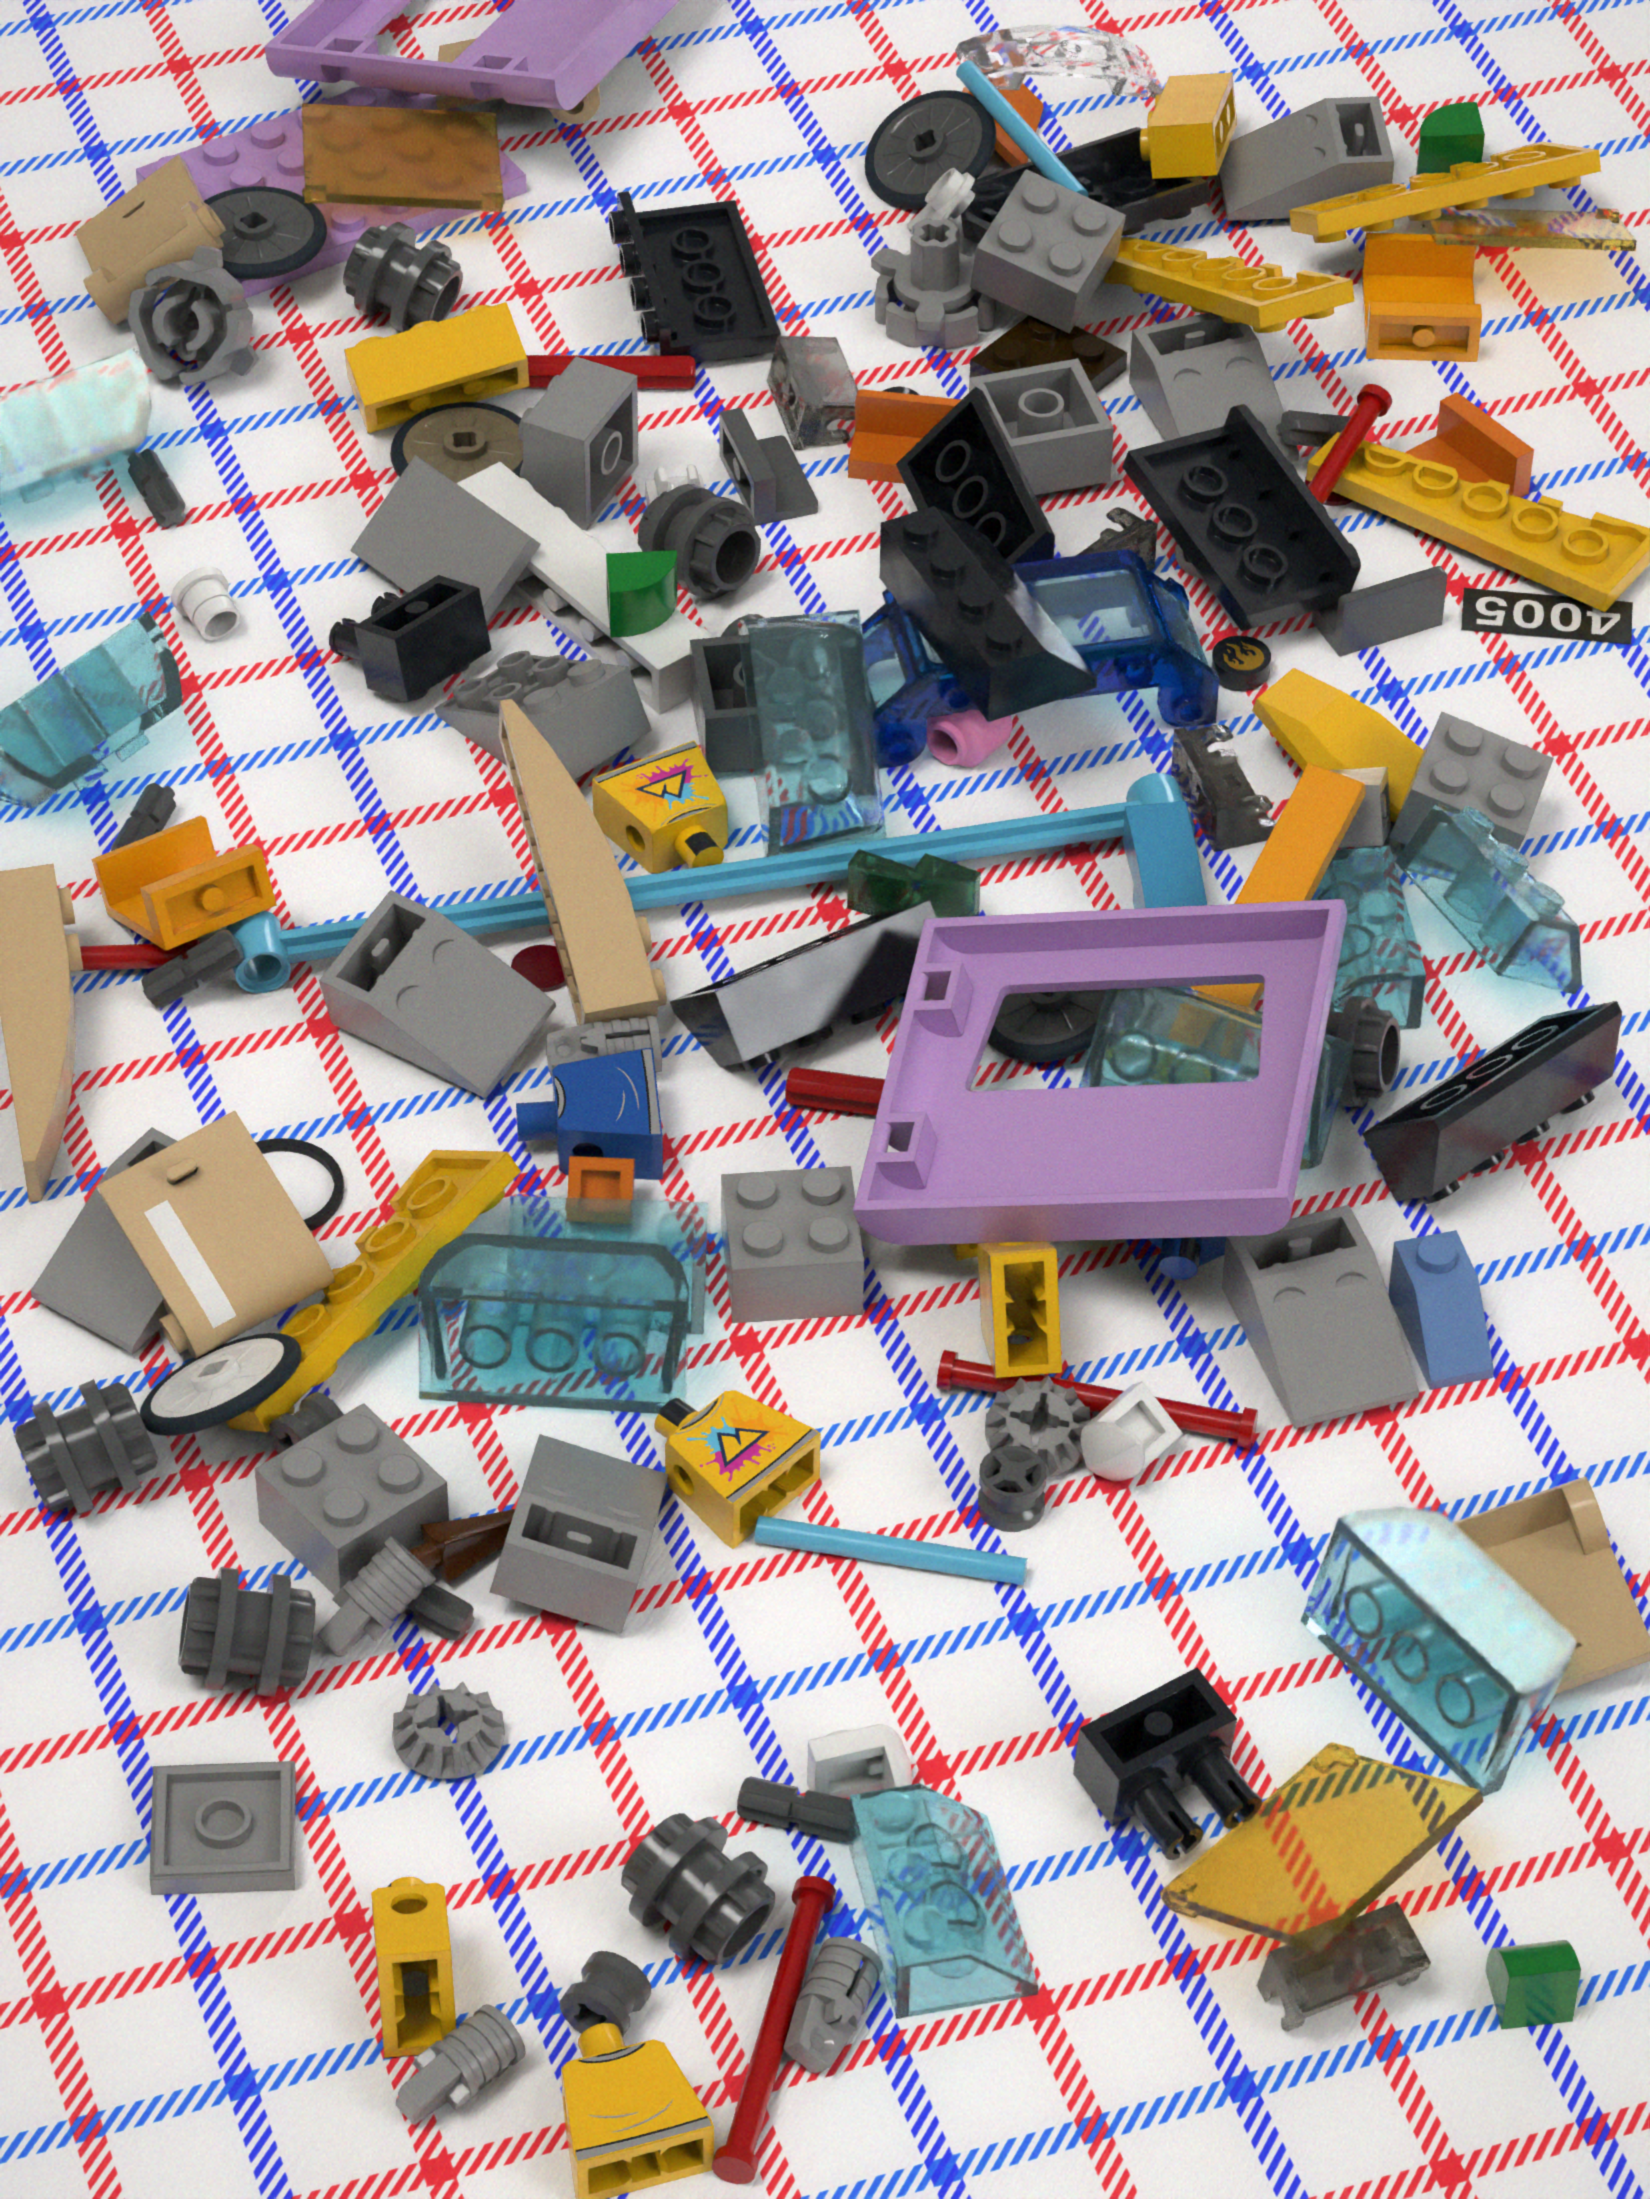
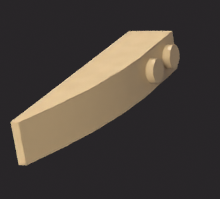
[498,699,667,1026]
[0,863,83,1203]

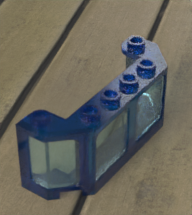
[837,549,1219,771]

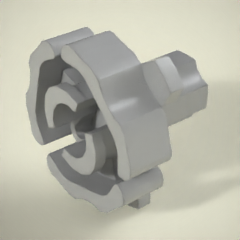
[871,218,995,349]
[128,245,260,386]

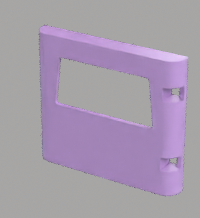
[264,0,680,110]
[853,899,1347,1245]

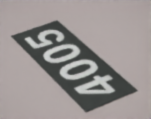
[1461,588,1633,644]

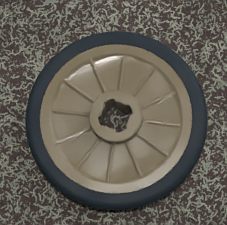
[390,402,523,483]

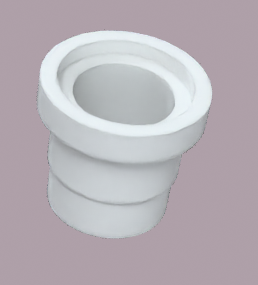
[171,566,241,640]

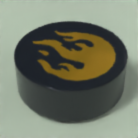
[1211,636,1271,690]

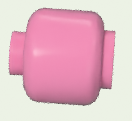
[923,683,1013,768]

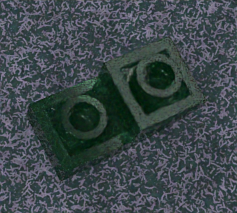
[847,849,981,918]

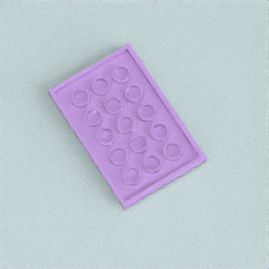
[136,86,527,299]

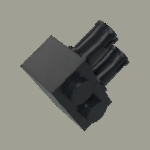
[329,575,492,702]
[1073,1667,1262,1860]

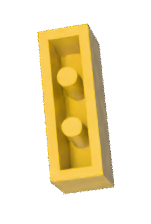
[1140,72,1237,179]
[344,302,529,434]

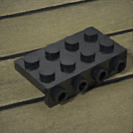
[961,127,1211,244]
[608,191,781,364]
[1122,404,1361,632]

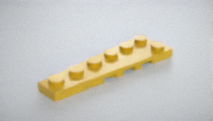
[1289,141,1601,243]
[1103,236,1355,333]
[1306,432,1650,612]
[226,1150,521,1432]

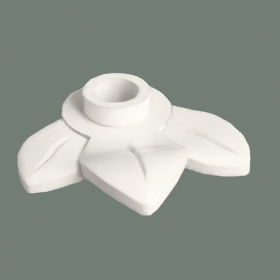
[903,168,975,255]

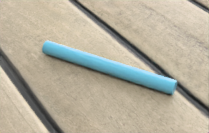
[956,60,1088,197]
[754,1515,1028,1585]

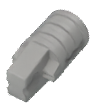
[546,1015,662,1077]
[317,1536,436,1656]
[784,1937,883,2074]
[395,2004,526,2125]

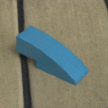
[1123,801,1207,909]

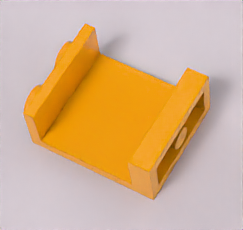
[1362,233,1482,362]
[91,815,277,951]

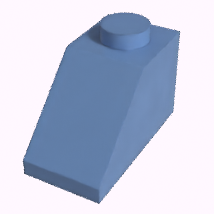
[1388,1230,1494,1390]

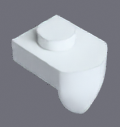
[1080,1381,1183,1481]
[807,1724,912,1813]

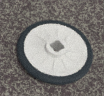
[140,1333,302,1436]

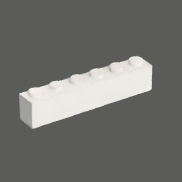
[457,462,713,715]

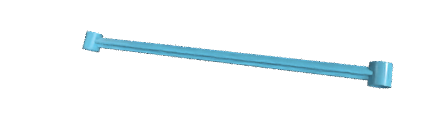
[226,773,1195,993]

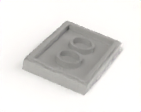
[350,455,541,624]

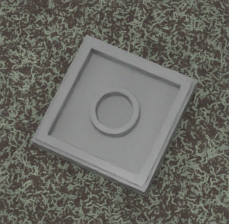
[150,1761,296,1895]

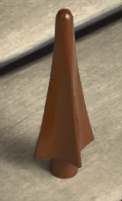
[408,1508,516,1584]

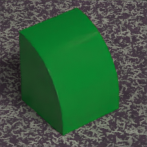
[1416,102,1485,175]
[606,550,678,638]
[1485,1940,1581,2030]

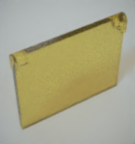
[301,103,505,212]
[1420,207,1637,251]
[1160,1742,1484,1953]

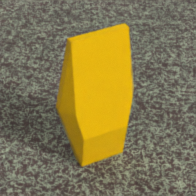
[1252,668,1424,823]

